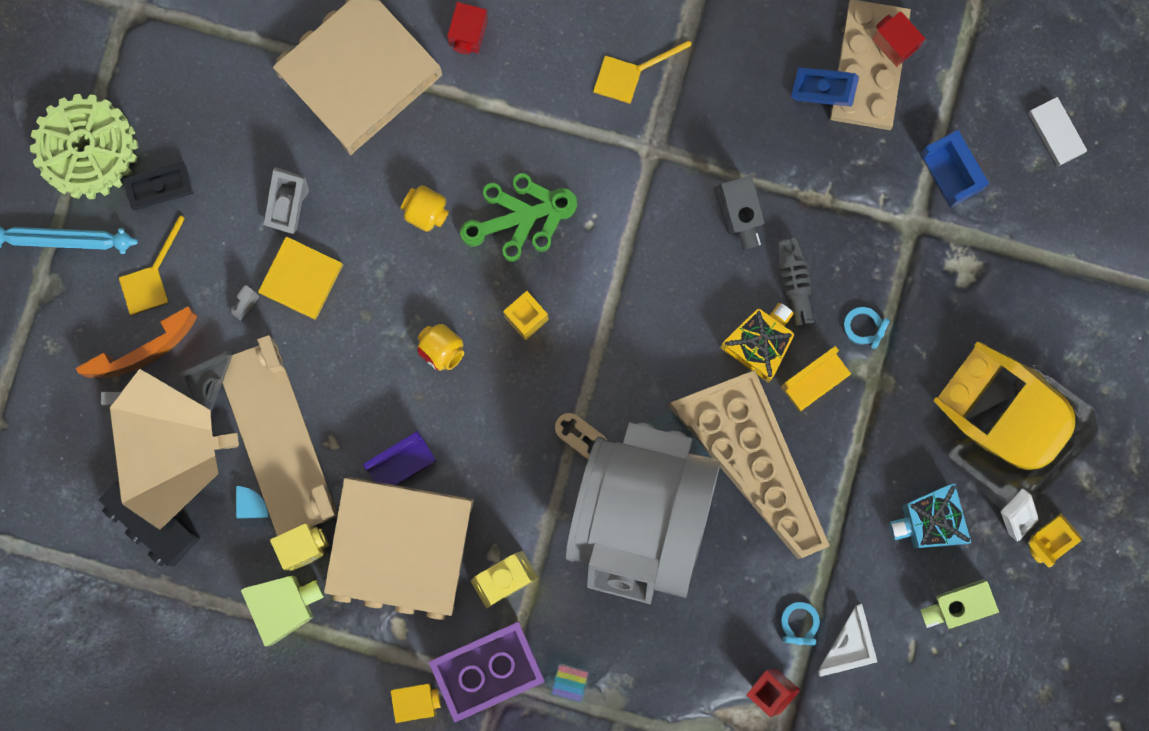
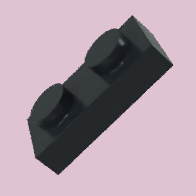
[123,162,194,211]

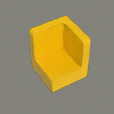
[503,291,549,341]

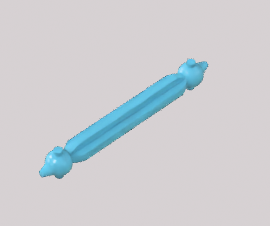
[0,226,138,254]

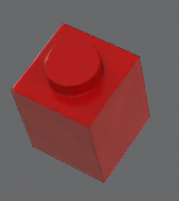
[447,2,488,55]
[872,11,926,67]
[746,668,801,717]

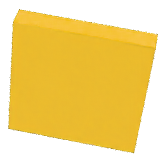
[258,237,343,321]

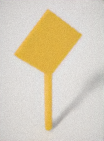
[593,41,692,104]
[119,216,185,315]

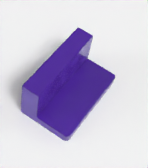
[363,431,437,485]

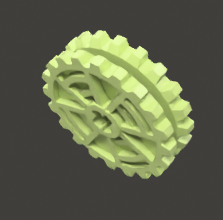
[30,94,138,199]

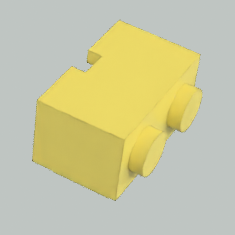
[270,523,329,571]

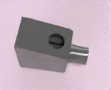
[714,175,764,250]

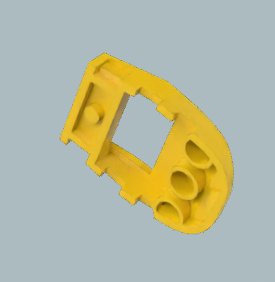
[933,342,1075,470]

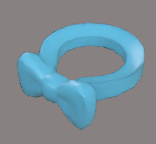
[843,307,890,349]
[781,602,820,646]

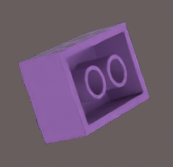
[429,621,545,723]

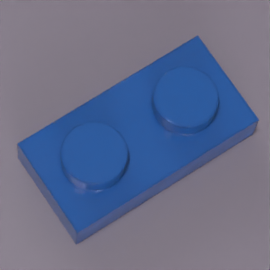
[791,67,859,107]

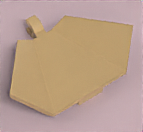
[110,369,239,530]

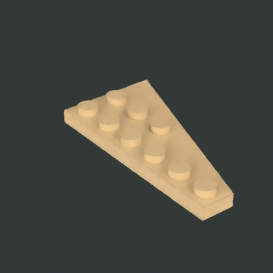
[668,370,830,559]

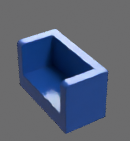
[920,130,989,208]

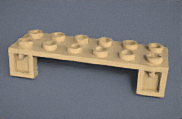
[223,335,338,536]

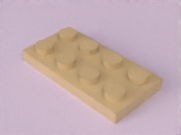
[830,0,911,130]

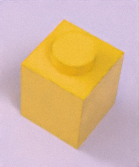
[391,682,441,723]

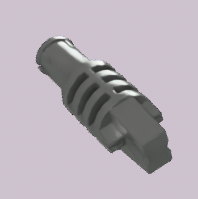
[778,238,815,327]

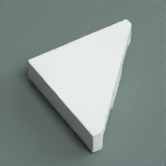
[817,604,877,677]

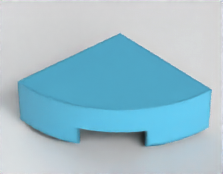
[236,486,270,519]

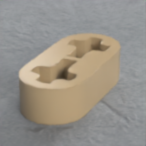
[555,413,607,460]

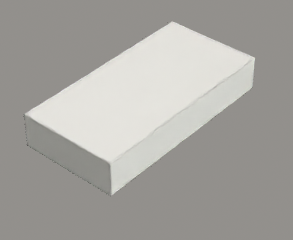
[1028,97,1087,167]
[1001,488,1039,542]

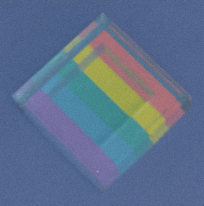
[551,663,590,703]

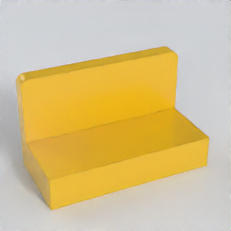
[781,346,851,412]

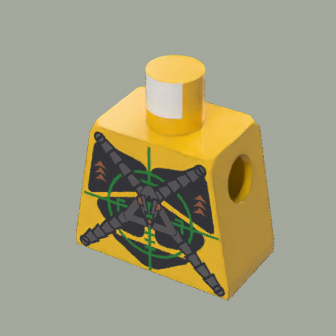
[720,303,794,383]

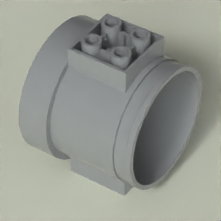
[566,422,721,604]

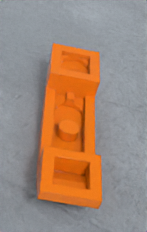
[76,306,198,378]

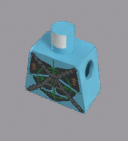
[889,484,971,549]

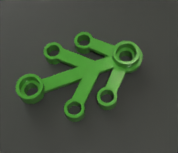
[460,173,577,262]

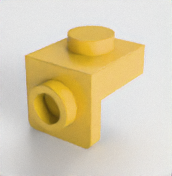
[1028,513,1083,568]

